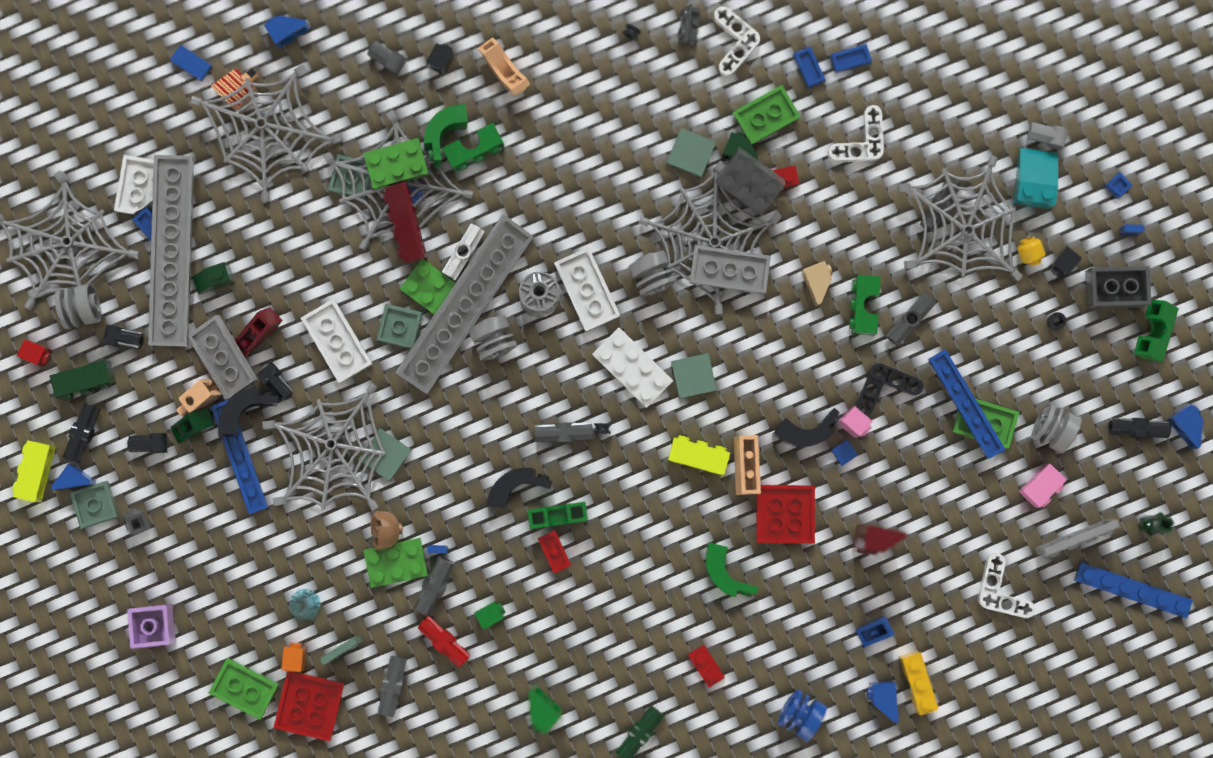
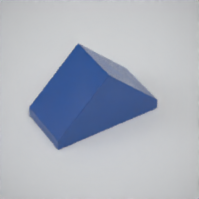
[51,464,96,490]
[855,616,895,647]

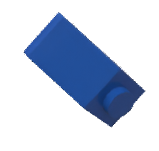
[264,15,311,49]
[1167,404,1203,450]
[867,681,899,723]

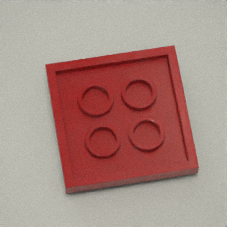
[756,485,815,544]
[273,671,345,742]

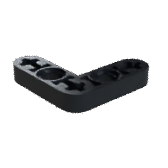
[855,363,924,416]

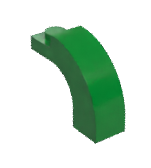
[424,104,468,168]
[705,542,758,597]

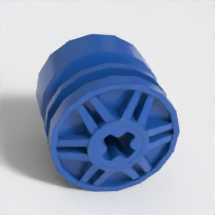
[777,689,827,742]

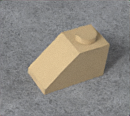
[801,261,833,307]

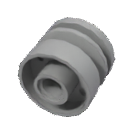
[628,251,677,297]
[519,272,560,318]
[55,283,102,330]
[468,315,518,361]
[1031,403,1082,454]

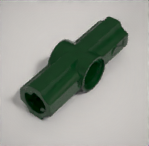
[1138,512,1175,536]
[615,705,664,758]

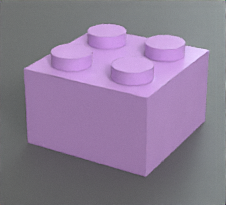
[127,604,176,649]

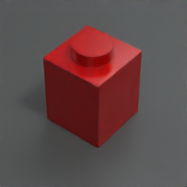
[17,339,51,367]

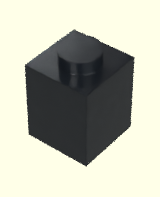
[426,43,455,76]
[1048,246,1082,278]

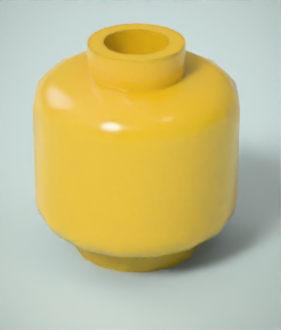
[1017,236,1046,266]

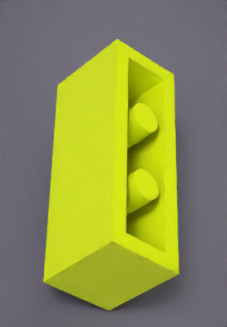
[668,435,730,476]
[12,440,56,502]

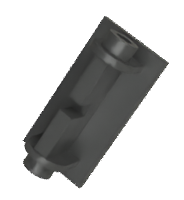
[677,4,700,46]

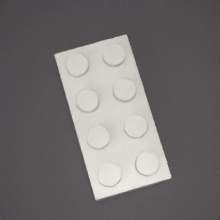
[554,247,620,332]
[301,298,373,384]
[592,328,673,408]

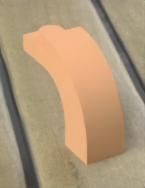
[478,37,530,95]

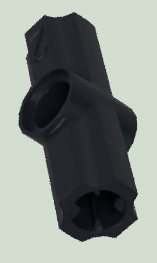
[62,403,101,463]
[1108,418,1171,439]

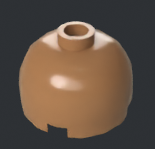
[371,511,403,550]

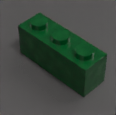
[49,360,116,401]

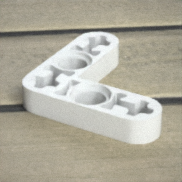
[714,6,760,77]
[828,105,884,162]
[978,553,1035,618]

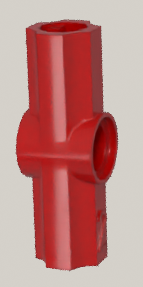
[417,616,471,668]

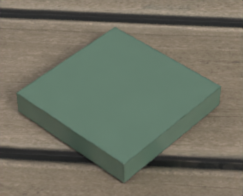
[666,128,716,178]
[328,154,371,200]
[376,304,423,349]
[671,353,717,399]
[358,428,412,481]
[70,481,119,529]
[320,635,363,665]

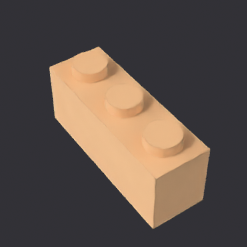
[733,435,761,495]

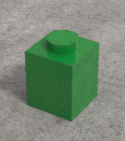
[474,601,506,630]

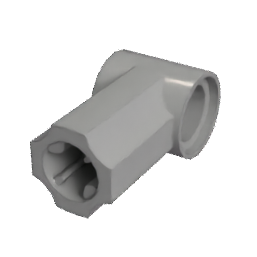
[1027,122,1068,150]

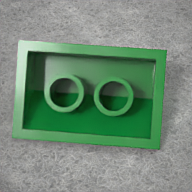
[529,684,563,734]

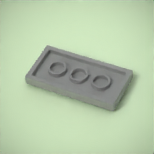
[689,245,771,294]
[187,315,258,400]
[1035,519,1120,558]

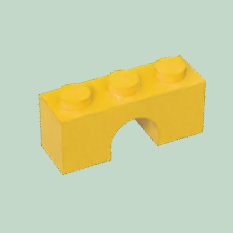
[898,651,939,715]

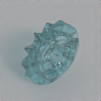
[289,589,321,620]

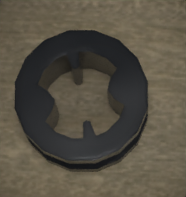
[622,24,641,41]
[1047,312,1066,330]
[594,423,611,434]

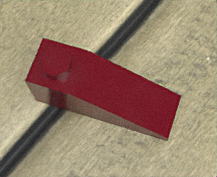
[235,307,283,359]

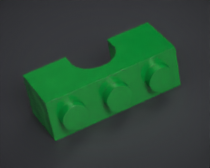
[442,123,505,172]
[849,275,881,336]
[1134,299,1179,363]
[527,501,588,529]

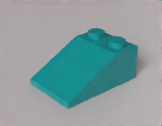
[1012,148,1058,209]

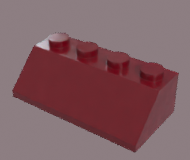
[382,182,427,263]
[852,525,908,556]

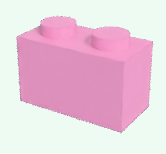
[837,406,873,438]
[1019,464,1067,508]

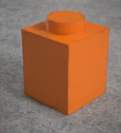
[281,642,307,672]

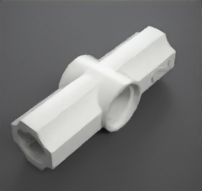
[442,224,485,281]

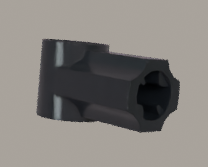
[102,325,144,349]
[257,362,294,401]
[127,433,168,453]

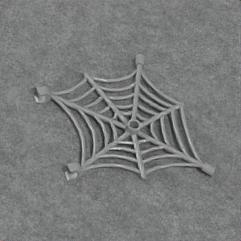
[190,64,344,202]
[323,110,473,250]
[897,155,1023,281]
[639,161,782,315]
[0,170,140,310]
[262,383,386,512]

